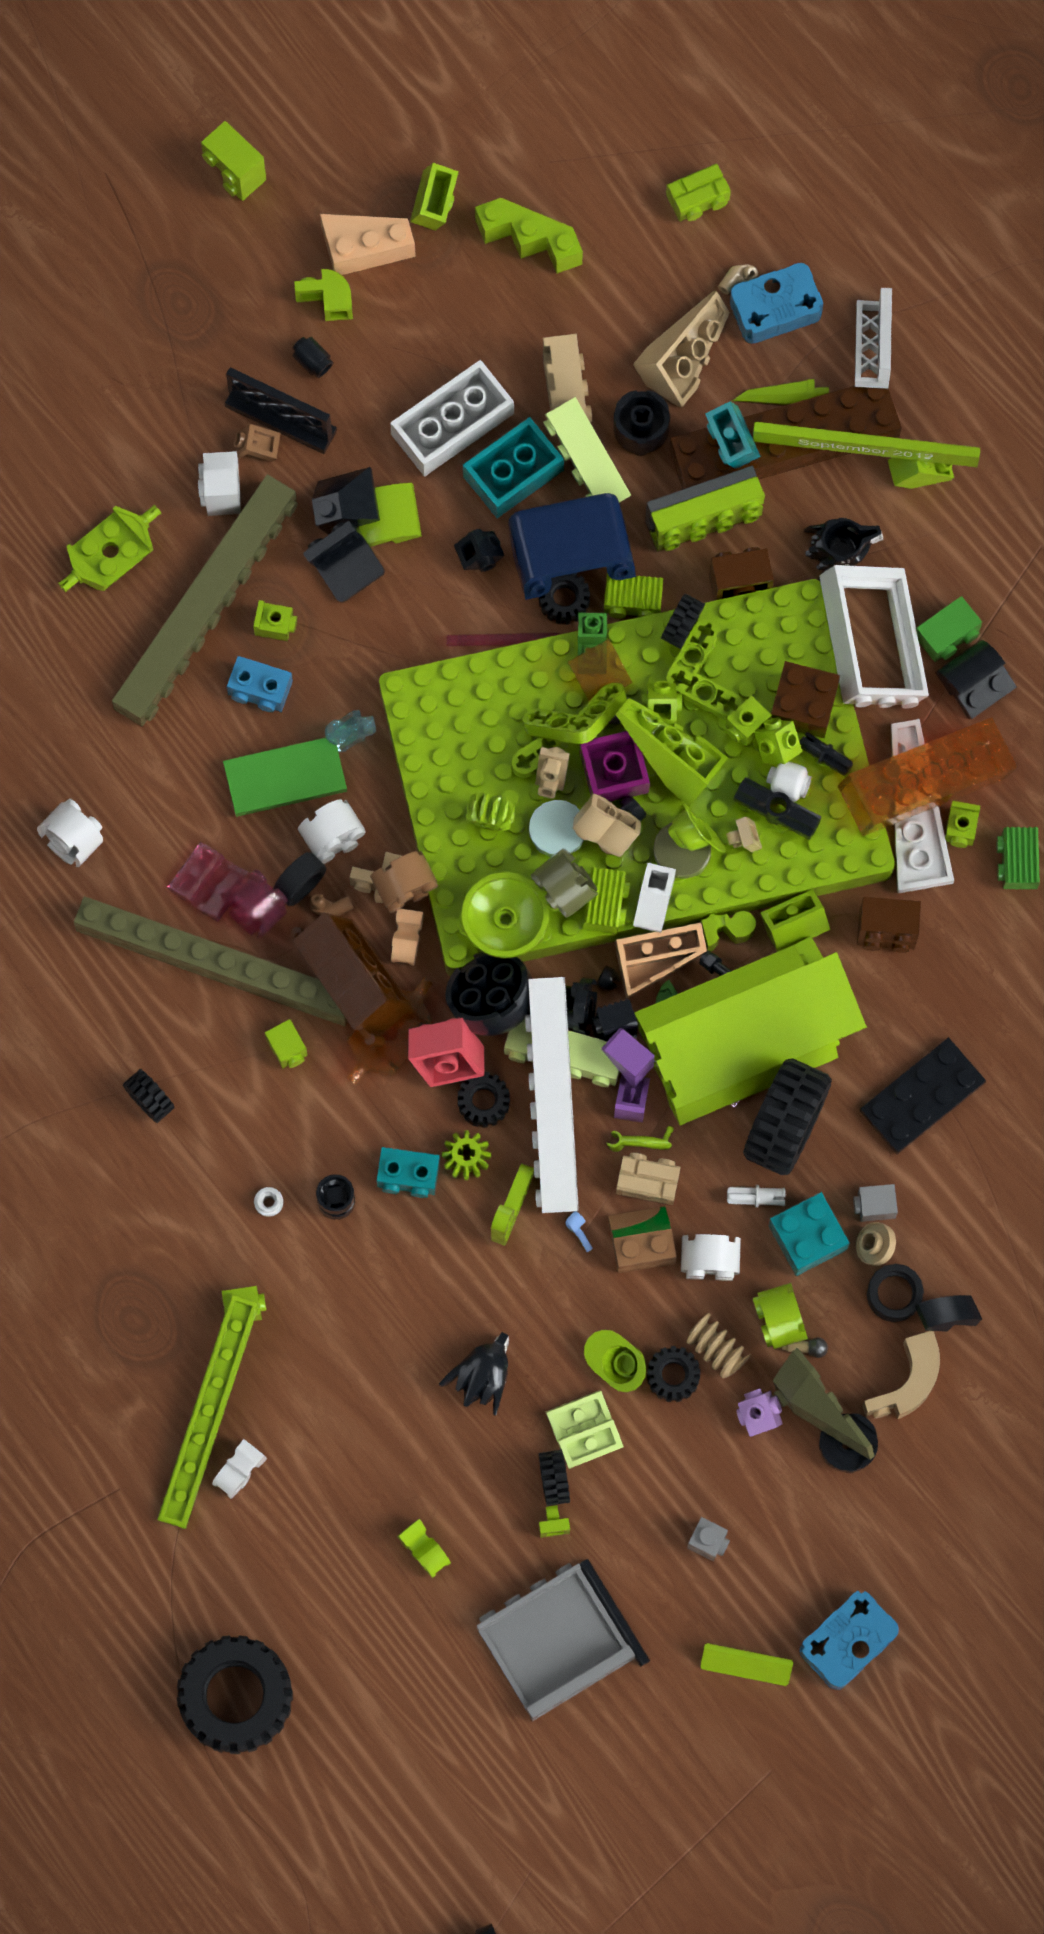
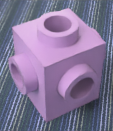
[737,1388,783,1437]

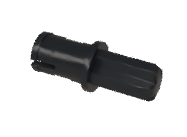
[800,732,853,776]

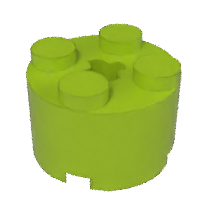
[753,1283,808,1349]

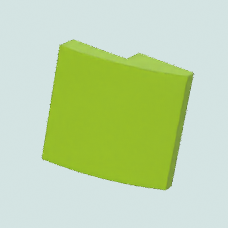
[359,483,422,547]

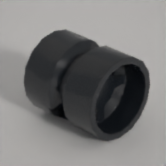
[316,1174,355,1220]

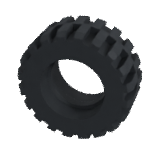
[743,1058,832,1175]
[177,1635,293,1754]

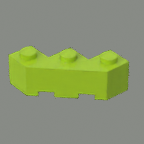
[475,198,583,274]

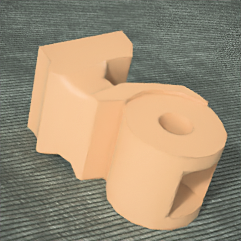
[391,909,424,966]

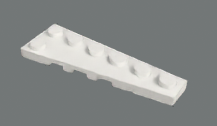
[891,719,954,893]

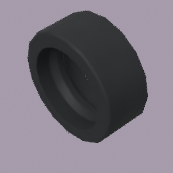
[273,852,326,906]
[867,1263,924,1322]

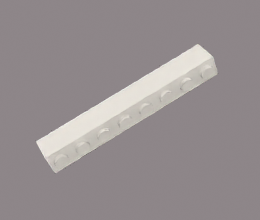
[525,977,579,1213]

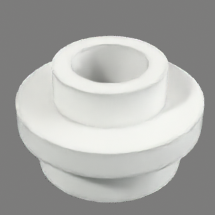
[254,1187,283,1217]

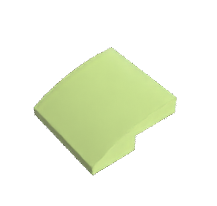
[545,1390,624,1469]

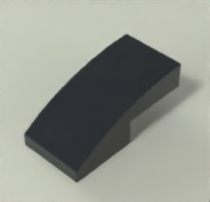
[915,1295,982,1332]

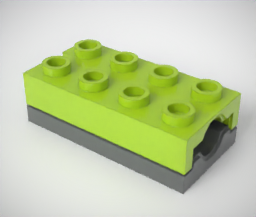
[645,466,765,551]

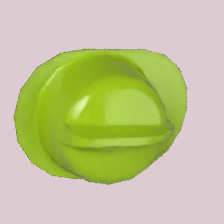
[668,803,726,853]
[584,1330,646,1392]

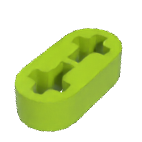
[511,737,561,778]

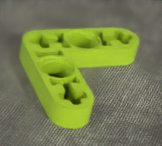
[666,619,742,721]
[522,683,627,744]
[491,1163,534,1246]

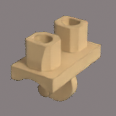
[535,747,570,798]

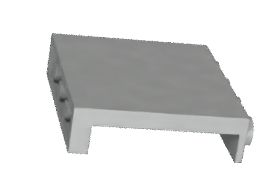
[477,1563,635,1721]

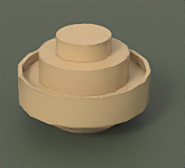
[856,1222,896,1266]

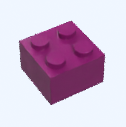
[579,731,650,802]

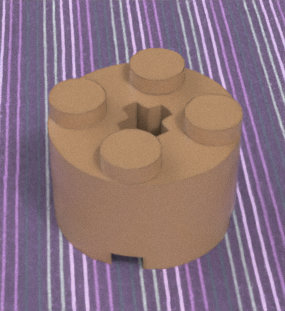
[370,850,438,913]

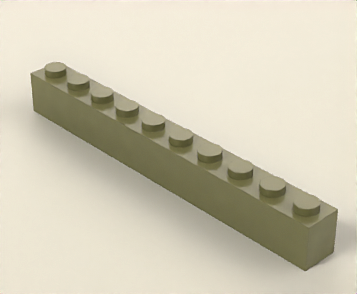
[112,474,298,727]
[74,896,347,1027]

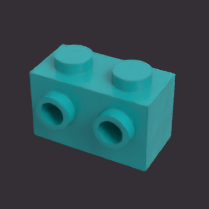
[705,401,761,469]
[377,1147,440,1198]

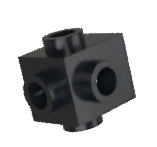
[454,529,505,572]

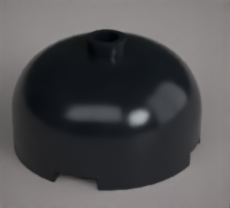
[445,952,533,1036]

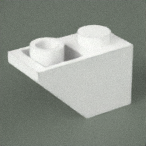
[633,863,676,933]

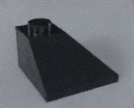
[312,467,380,535]

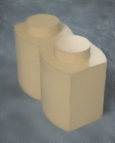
[573,794,641,857]

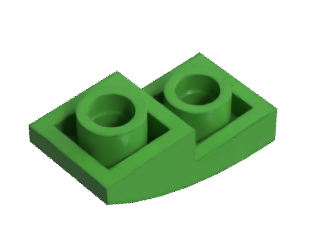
[577,613,607,674]

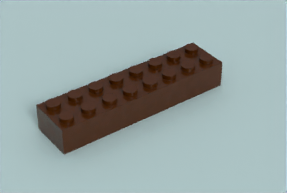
[669,386,902,490]

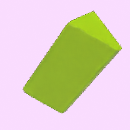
[700,1643,793,1686]

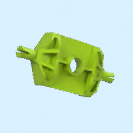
[58,504,162,592]

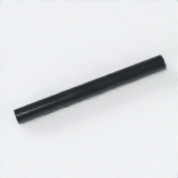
[580,1559,650,1667]

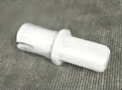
[727,1185,785,1208]

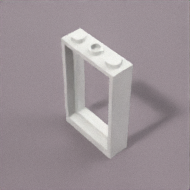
[819,565,929,709]

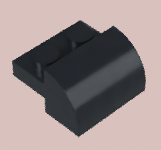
[935,640,1017,719]

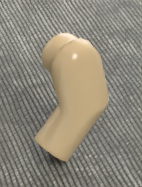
[718,264,758,295]

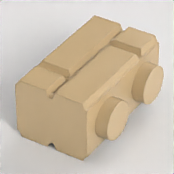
[616,1153,681,1205]

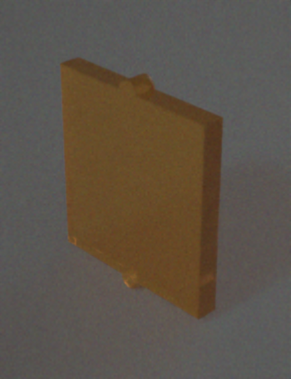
[568,639,632,701]

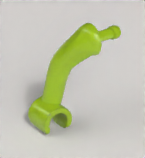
[606,1126,674,1152]

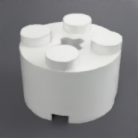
[37,799,103,867]
[298,799,366,864]
[681,1234,741,1281]

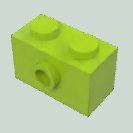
[410,163,459,231]

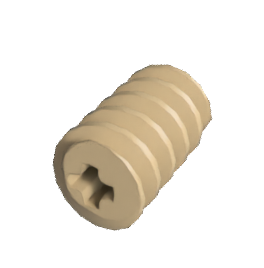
[687,1313,751,1379]

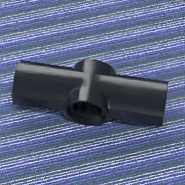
[733,777,822,840]

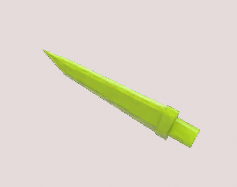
[732,379,829,405]

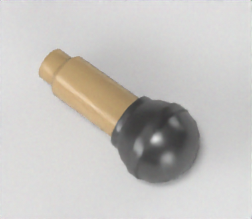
[782,1337,828,1358]

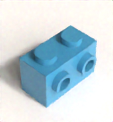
[227,656,293,712]

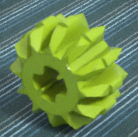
[466,793,515,831]
[442,1130,491,1181]

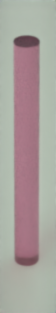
[447,632,560,646]

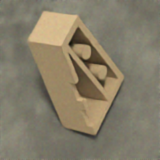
[543,334,592,437]

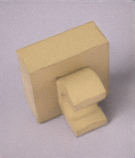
[726,817,762,852]

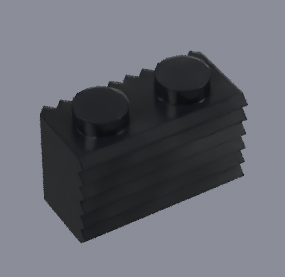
[591,998,638,1042]

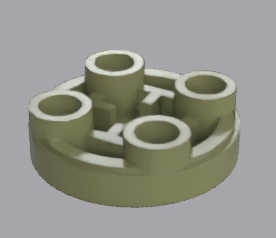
[653,823,711,879]

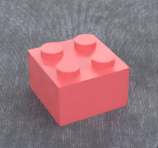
[408,1018,484,1087]

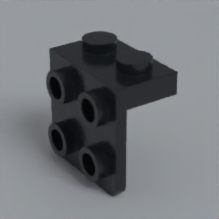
[303,521,385,603]

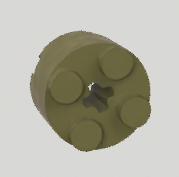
[531,848,598,918]

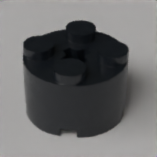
[613,390,670,456]

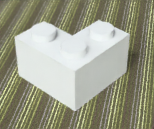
[198,451,241,516]

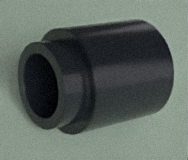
[292,337,334,378]

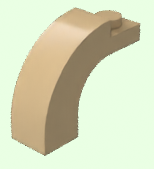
[862,1331,940,1419]

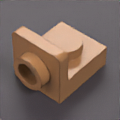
[234,424,281,462]

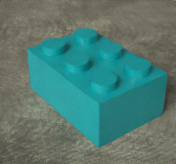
[463,417,564,518]

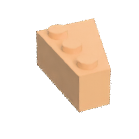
[320,214,415,275]
[614,923,707,998]

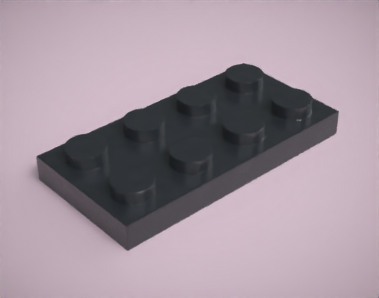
[860,1037,986,1155]

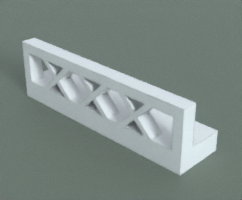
[855,288,892,389]

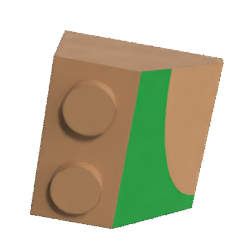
[608,1206,677,1273]

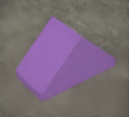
[601,1028,655,1087]
[614,1074,650,1123]

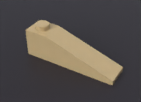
[633,291,730,407]

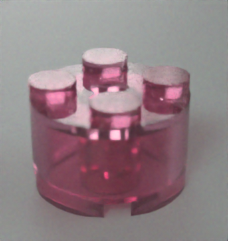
[221,869,288,938]

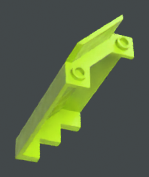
[634,945,867,1126]

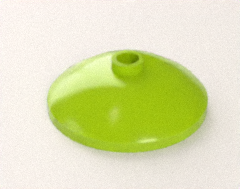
[462,872,549,958]

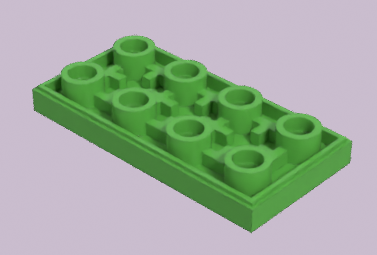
[223,736,347,817]

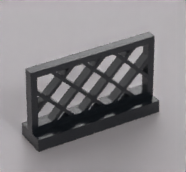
[225,367,337,454]

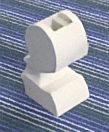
[212,1439,267,1499]

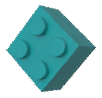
[768,1192,850,1276]

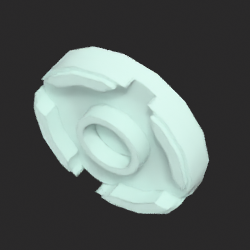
[529,800,584,857]

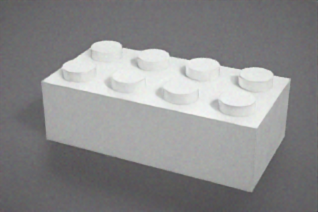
[390,360,514,477]

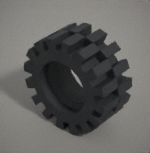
[539,573,590,625]
[661,593,705,649]
[123,1069,175,1123]
[458,1072,510,1128]
[647,1346,700,1402]
[538,1449,570,1506]

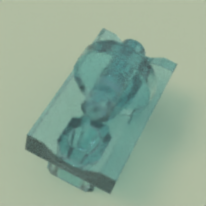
[325,710,376,752]

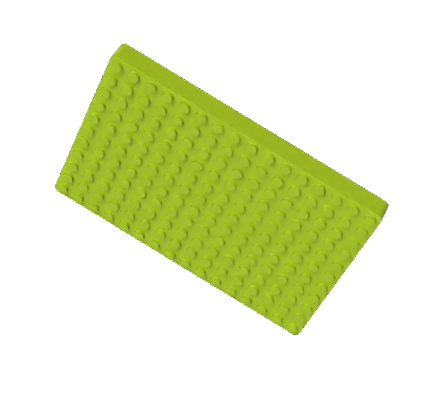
[379,579,895,976]

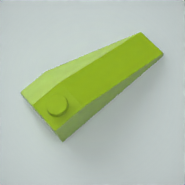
[615,698,728,806]

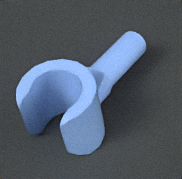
[565,1211,593,1252]

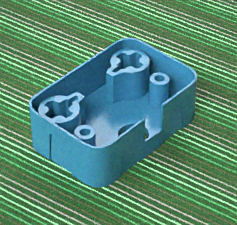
[730,263,823,344]
[800,1591,899,1690]

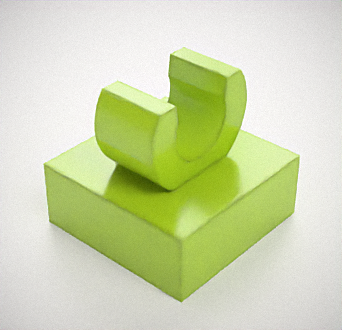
[539,1505,570,1538]

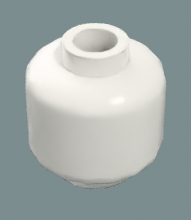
[767,761,811,802]

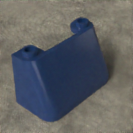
[508,493,636,600]

